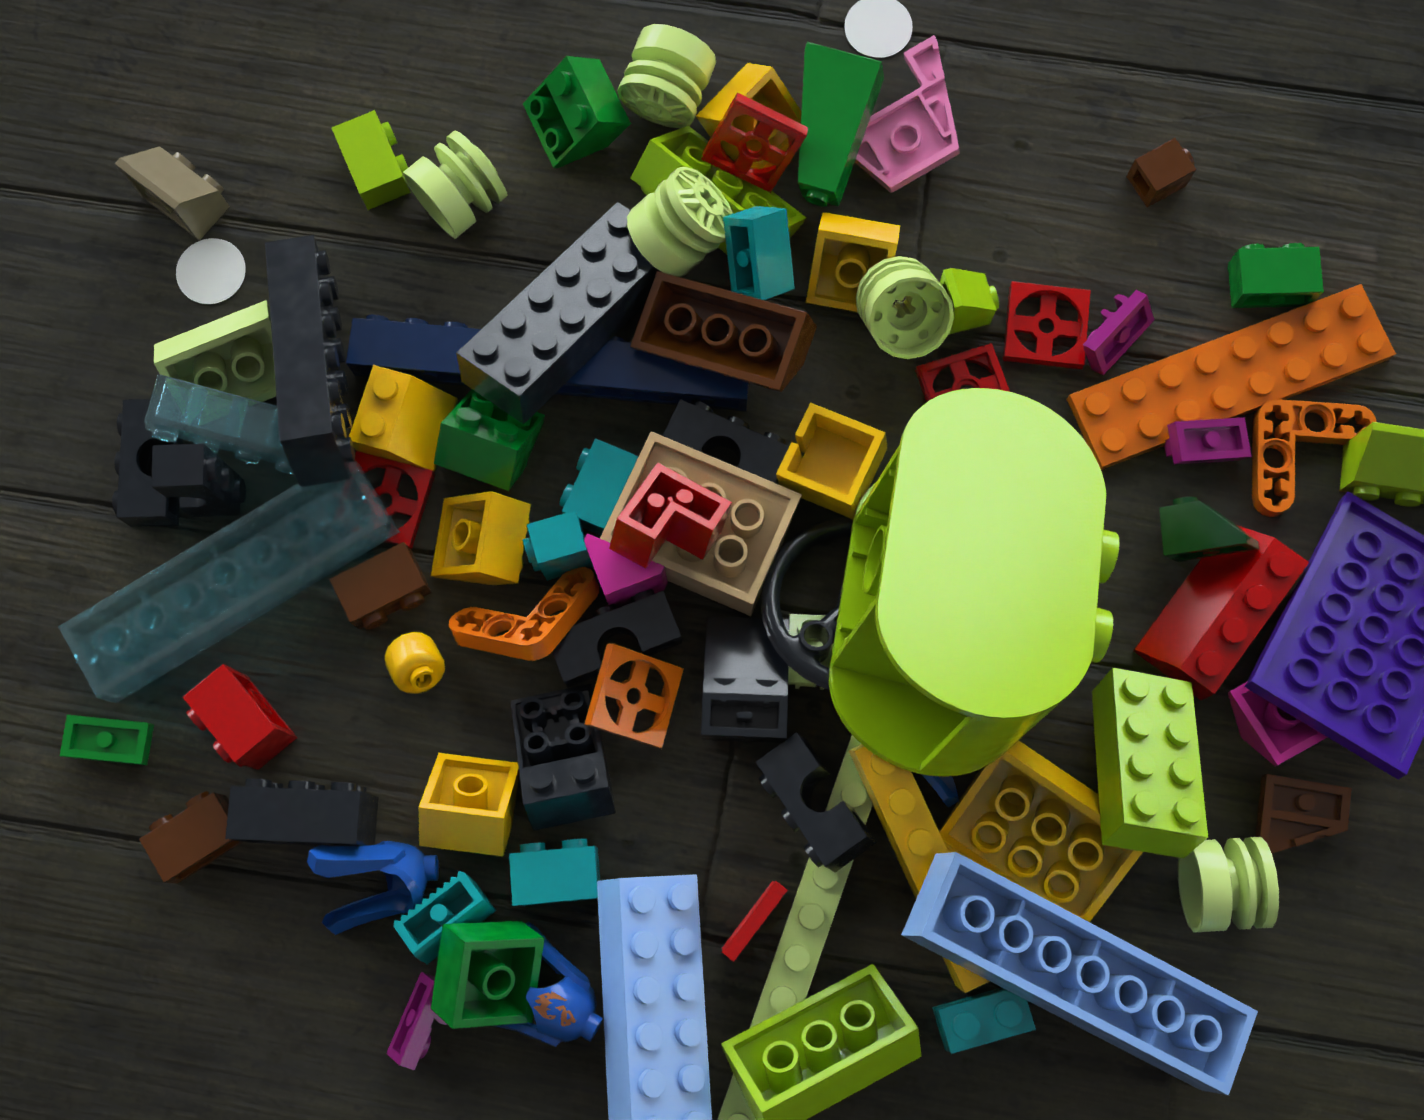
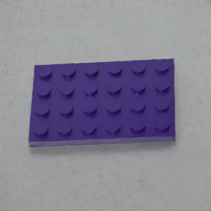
[1245,492,1424,780]

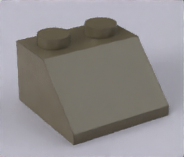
[115,146,230,241]

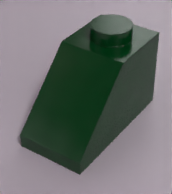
[1159,497,1259,562]

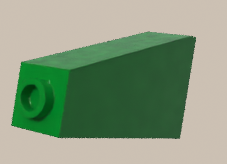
[798,42,884,207]

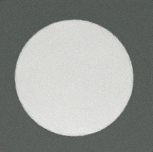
[844,0,913,58]
[176,238,246,304]

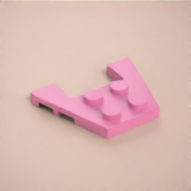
[854,35,960,193]

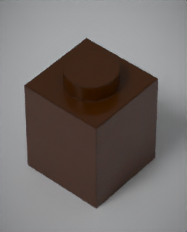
[1126,138,1196,207]

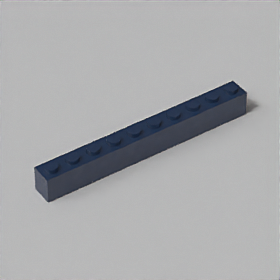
[346,314,749,411]

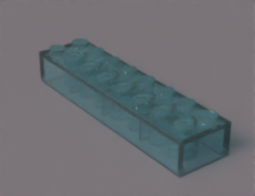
[58,460,400,703]

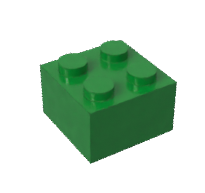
[431,921,545,1029]

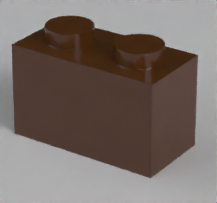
[329,542,432,630]
[139,791,242,884]

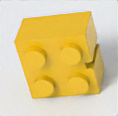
[776,402,887,519]

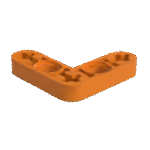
[1252,399,1376,517]
[449,567,599,661]

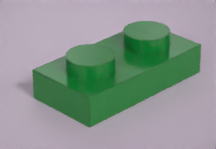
[60,715,154,766]

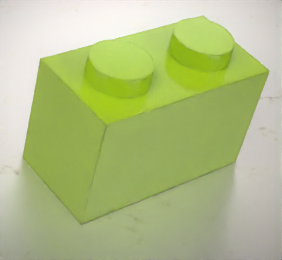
[332,110,411,210]

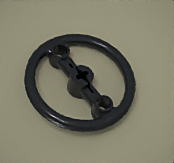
[761,517,853,690]

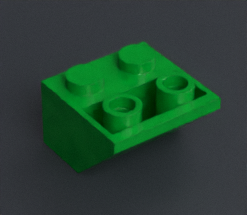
[523,56,631,168]
[434,389,545,491]

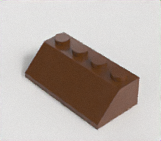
[630,271,817,392]

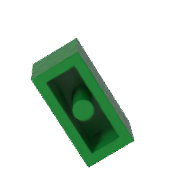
[1228,243,1324,308]

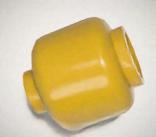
[385,632,445,694]

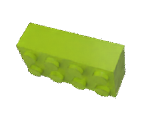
[1092,668,1208,858]

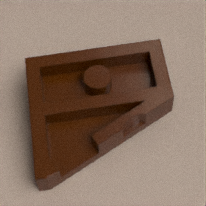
[1255,774,1352,853]

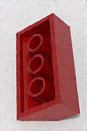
[1133,525,1309,700]

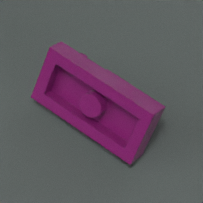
[1083,290,1154,375]
[1164,417,1252,465]
[386,972,447,1070]

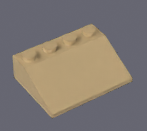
[600,431,802,616]

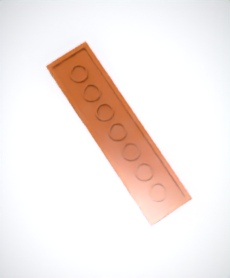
[1067,284,1396,470]

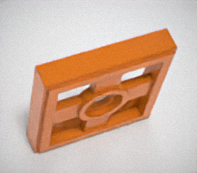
[584,644,684,748]

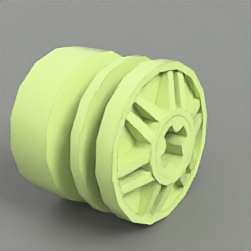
[617,24,716,128]
[402,130,508,239]
[627,167,733,277]
[856,256,954,359]
[1178,837,1279,932]

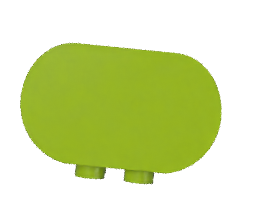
[829,388,1119,777]

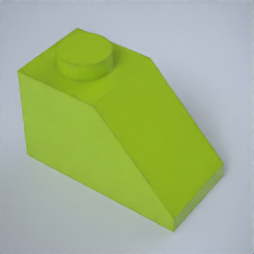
[940,268,999,334]

